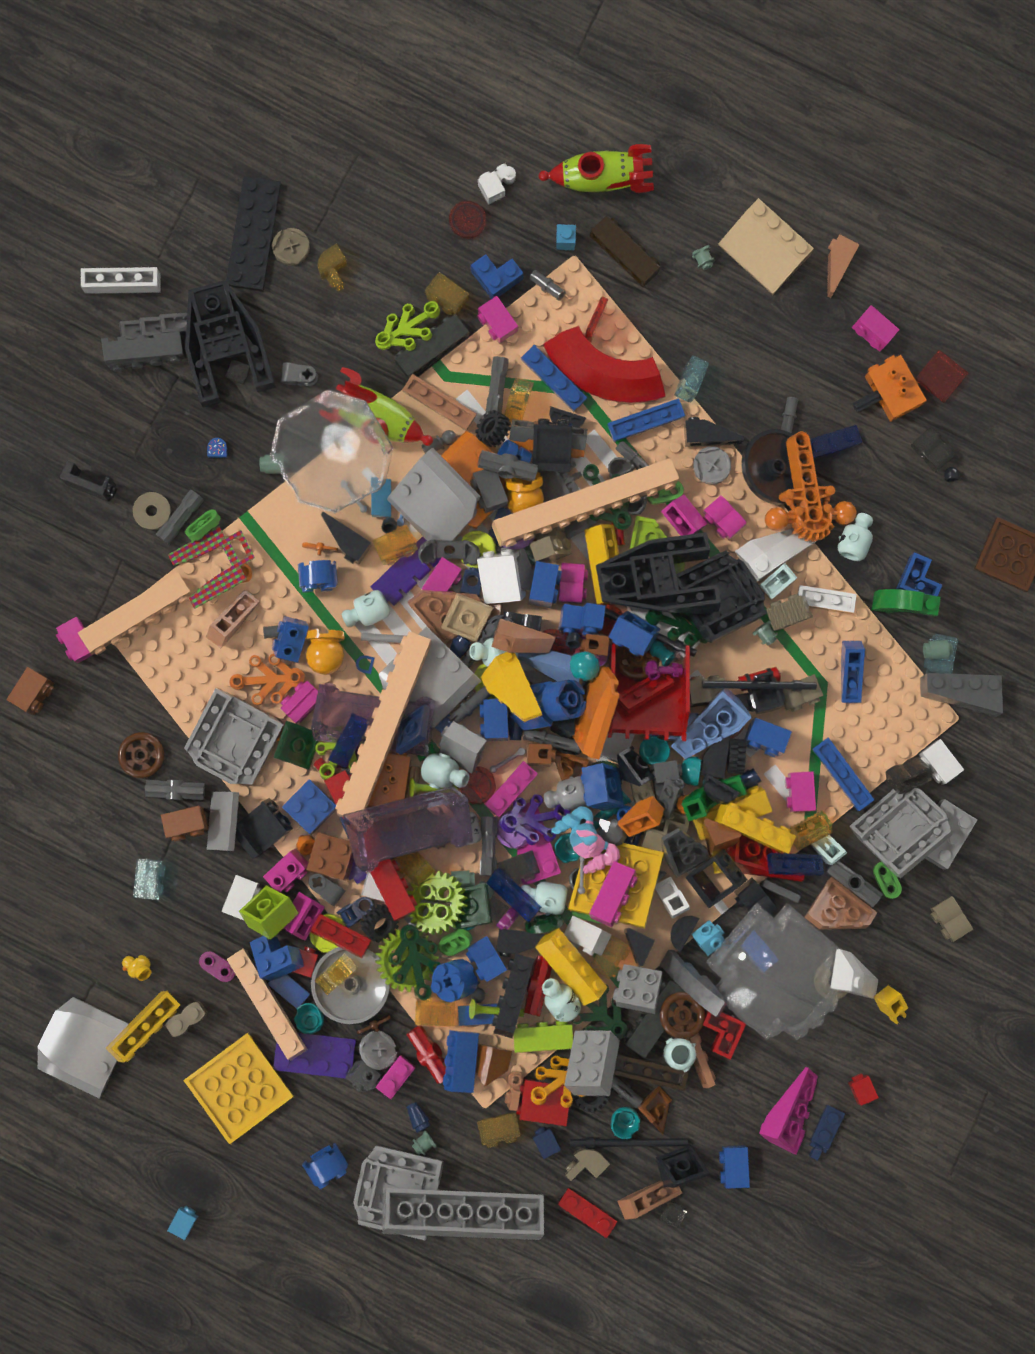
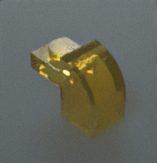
[318,244,347,291]
[504,377,534,422]
[315,953,357,996]

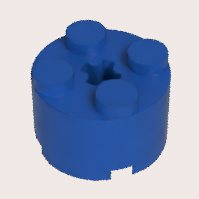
[298,560,338,593]
[539,680,586,722]
[431,959,478,1002]
[302,1143,348,1189]

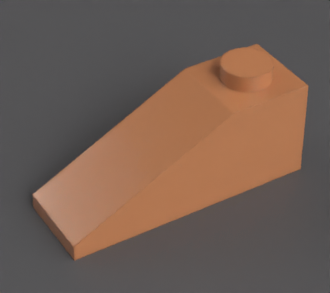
[827,234,859,298]
[206,590,260,648]
[491,619,555,653]
[617,1180,682,1220]

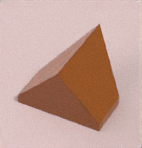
[555,752,589,781]
[702,818,742,858]
[475,1043,512,1087]
[637,1086,672,1135]

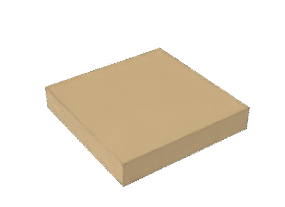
[441,593,493,642]

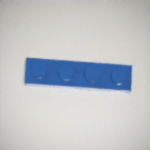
[521,345,587,412]
[607,398,685,442]
[812,737,875,811]

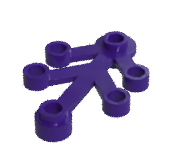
[500,794,570,845]

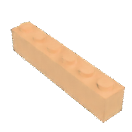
[78,572,191,655]
[227,948,308,1060]

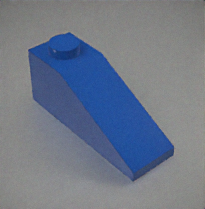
[841,641,865,703]

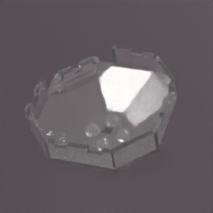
[270,390,394,514]

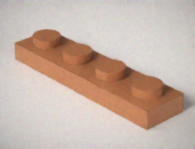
[402,374,477,431]
[679,1012,716,1088]

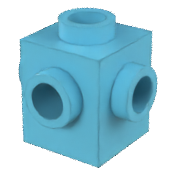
[691,920,726,956]

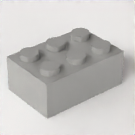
[925,799,977,870]
[564,1031,620,1096]

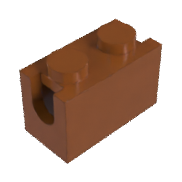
[580,634,609,661]
[527,743,556,767]

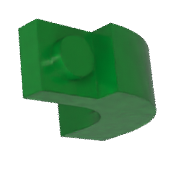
[872,589,941,617]
[682,774,747,821]

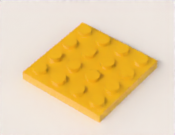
[568,843,664,929]
[184,1033,294,1144]

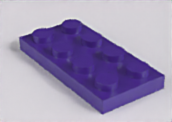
[273,1032,356,1078]

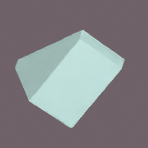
[759,563,797,600]
[808,829,847,865]

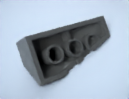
[661,828,710,878]

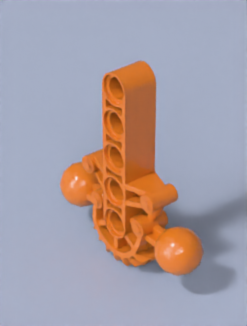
[765,431,857,542]

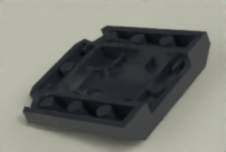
[676,550,767,643]

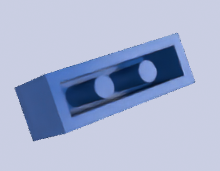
[443,1030,479,1093]

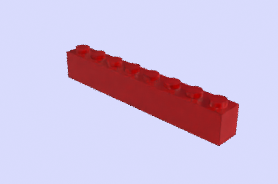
[324,770,418,922]

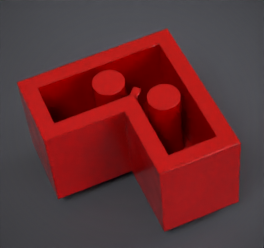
[703,1010,746,1060]

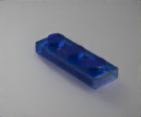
[810,425,862,459]
[328,713,370,768]
[767,853,824,876]
[486,868,542,922]

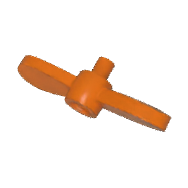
[302,542,338,555]

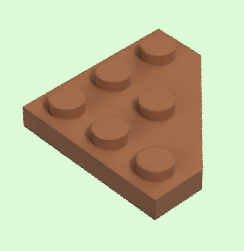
[408,590,483,644]
[804,877,877,930]

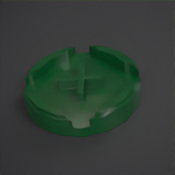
[525,914,564,934]

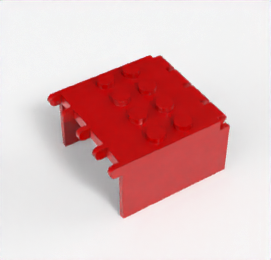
[608,642,690,741]

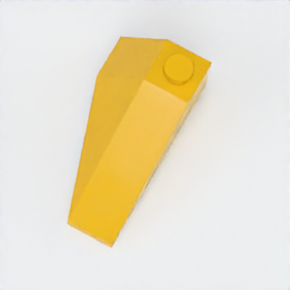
[481,652,542,722]

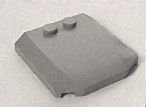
[387,448,480,541]
[379,626,481,729]
[184,688,285,785]
[849,783,952,879]
[38,997,129,1099]
[353,1145,443,1240]

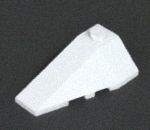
[735,528,818,582]
[831,949,878,999]

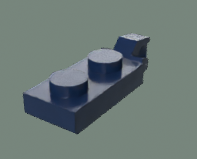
[809,1104,845,1161]

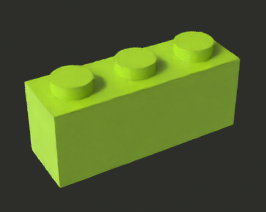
[513,1021,573,1053]

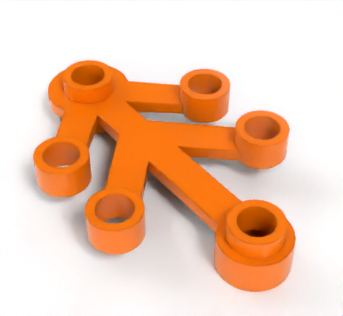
[229,654,305,705]

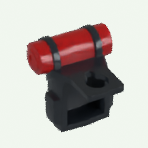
[737,667,786,714]

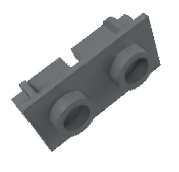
[658,777,684,819]

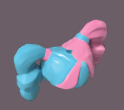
[551,806,620,874]

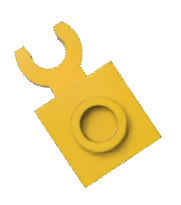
[874,985,908,1024]

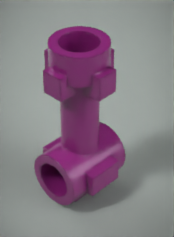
[645,661,683,680]

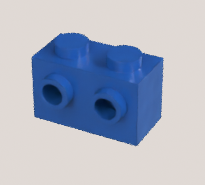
[272,616,309,663]

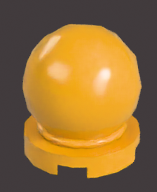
[504,472,544,513]
[306,630,344,675]

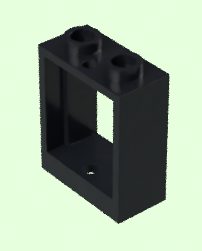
[685,849,748,908]

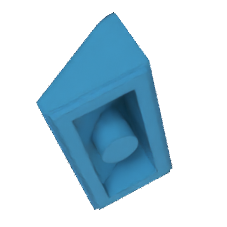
[371,478,391,517]

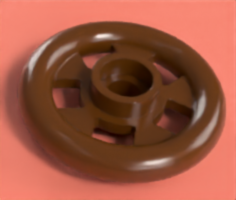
[615,646,660,680]
[118,732,164,778]
[660,992,705,1039]

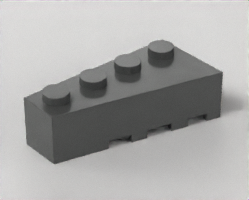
[101,332,185,372]
[920,673,1003,717]

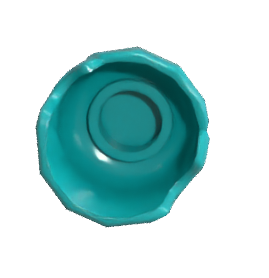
[570,651,600,681]
[639,736,670,765]
[681,756,701,786]
[554,833,580,863]
[294,1003,324,1034]
[610,1107,640,1139]

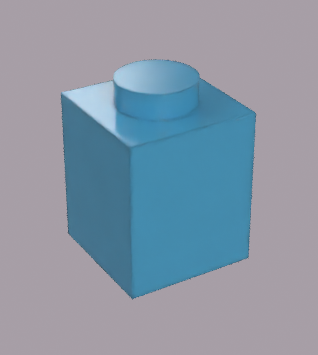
[556,224,576,250]
[167,1206,198,1240]

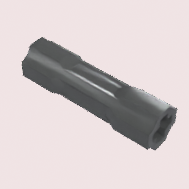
[485,356,509,414]
[156,490,204,545]
[480,817,498,876]

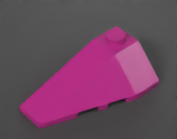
[517,800,561,885]
[759,1067,818,1155]

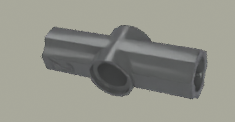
[477,450,538,482]
[145,780,205,800]
[826,860,883,907]

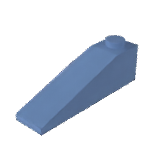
[518,650,588,687]
[671,688,752,759]

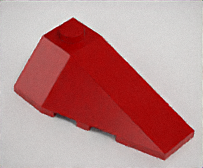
[726,835,805,881]

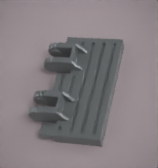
[537,461,598,540]

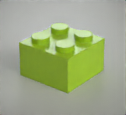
[239,885,299,940]

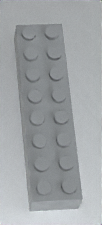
[382,1188,544,1240]

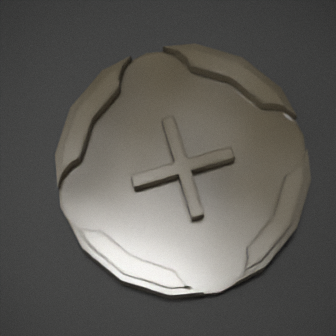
[272,228,310,266]

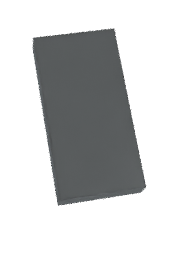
[760,880,800,903]

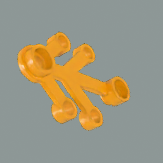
[531,1056,586,1108]

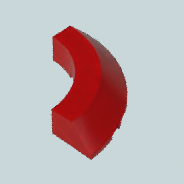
[543,326,666,403]

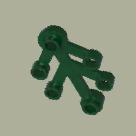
[583,464,632,530]
[645,610,708,647]
[388,925,441,1000]
[572,984,627,1039]

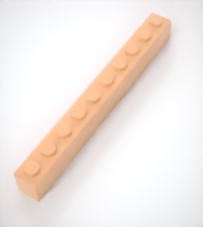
[492,458,679,547]
[335,631,432,824]

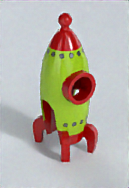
[538,144,654,193]
[318,367,433,446]

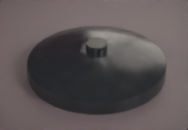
[741,429,806,505]

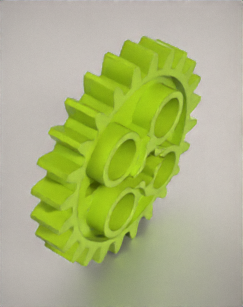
[407,871,467,935]
[375,929,439,992]

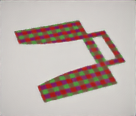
[168,526,255,609]

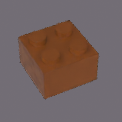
[6,667,54,715]
[161,806,209,842]
[307,832,358,881]

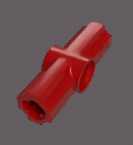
[523,955,552,1017]
[406,1025,446,1084]

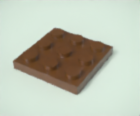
[974,517,1035,592]

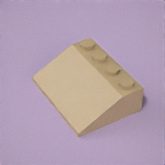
[718,198,814,294]

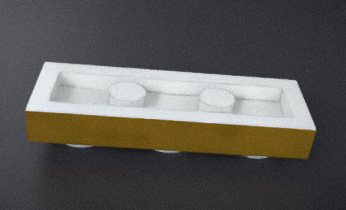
[798,585,857,614]

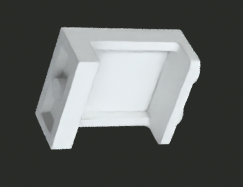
[477,549,526,604]

